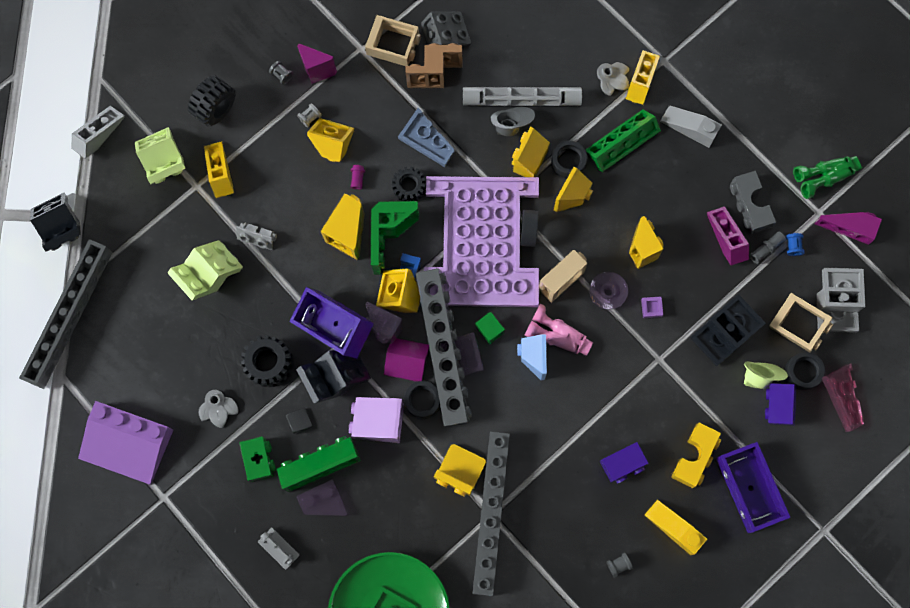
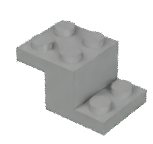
[816,268,865,333]

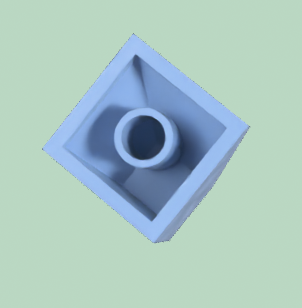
[517,334,547,380]

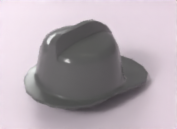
[491,107,535,136]

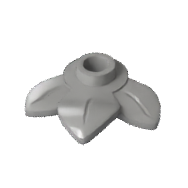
[597,62,629,96]
[199,390,238,428]

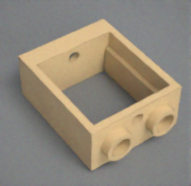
[365,15,421,66]
[539,250,587,303]
[769,293,833,353]

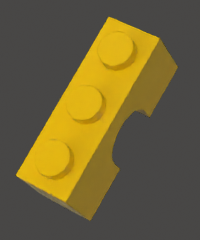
[671,423,721,488]

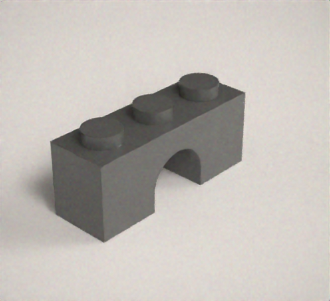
[730,171,776,234]

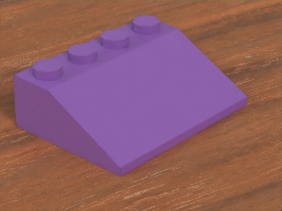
[78,401,173,485]

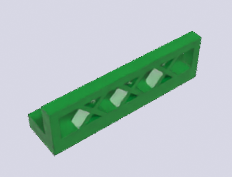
[586,110,661,172]

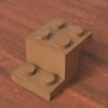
[406,43,462,88]

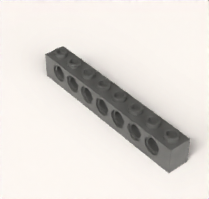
[19,239,113,389]
[416,268,472,426]
[473,432,510,596]

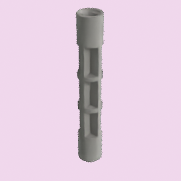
[463,87,582,106]

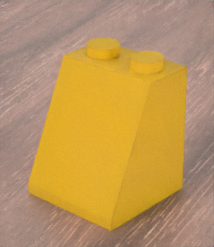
[321,194,365,260]

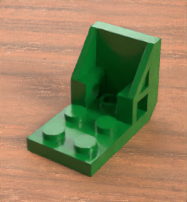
[371,201,419,275]

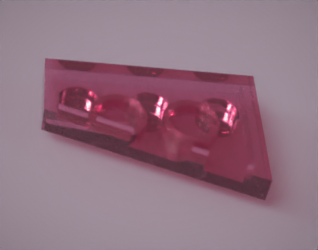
[822,363,864,432]

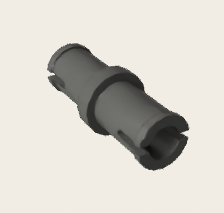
[749,232,786,264]

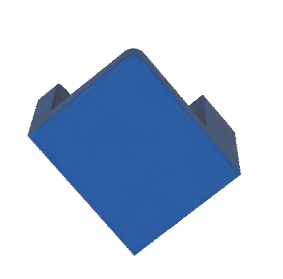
[400,253,421,281]

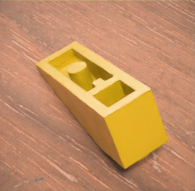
[626,50,660,105]
[204,141,234,198]
[645,500,707,555]

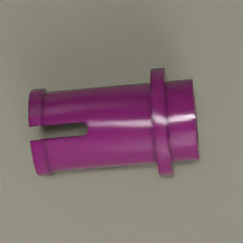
[350,165,366,190]

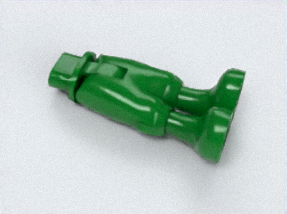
[793,156,862,199]

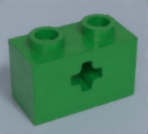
[239,436,276,482]

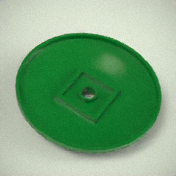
[328,552,450,608]

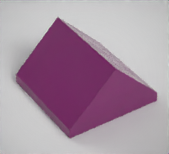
[297,44,337,84]
[384,337,429,382]

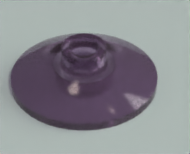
[589,272,628,310]

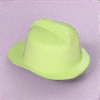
[744,361,788,389]

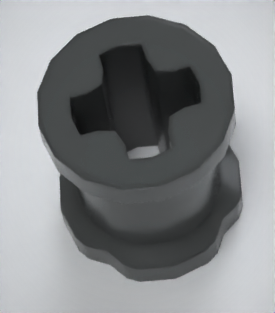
[269,60,293,85]
[607,553,633,578]

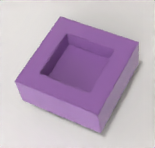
[641,297,663,318]

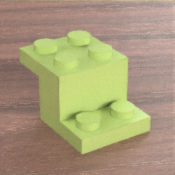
[135,127,185,184]
[168,240,243,300]

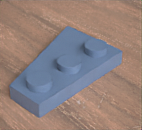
[398,107,455,167]

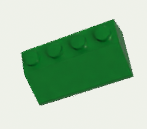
[277,436,361,492]

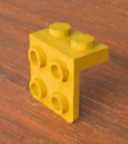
[434,444,486,497]

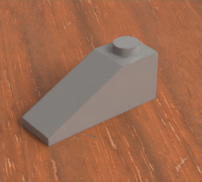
[71,106,124,159]
[660,106,722,148]

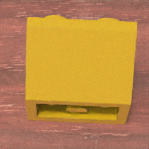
[512,127,550,177]
[629,216,664,269]

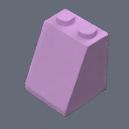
[349,397,404,443]

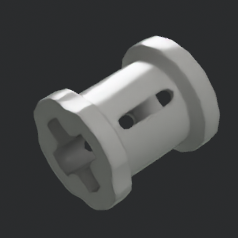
[297,103,322,128]

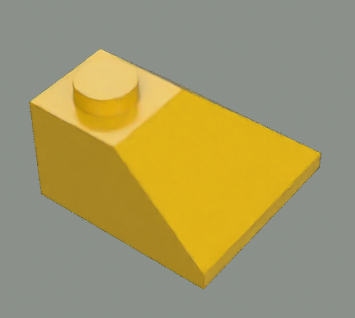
[307,118,354,162]
[554,167,593,212]
[376,269,420,313]

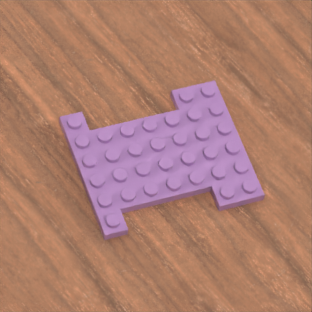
[424,176,539,307]

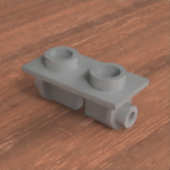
[236,222,277,250]
[258,527,300,570]

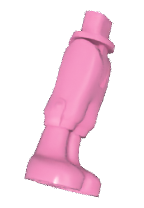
[524,304,593,356]

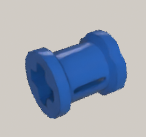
[786,233,805,256]

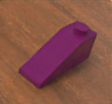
[707,207,749,265]
[815,212,882,245]

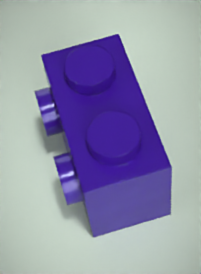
[765,383,796,426]
[600,442,648,484]

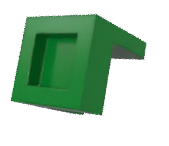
[475,312,505,345]

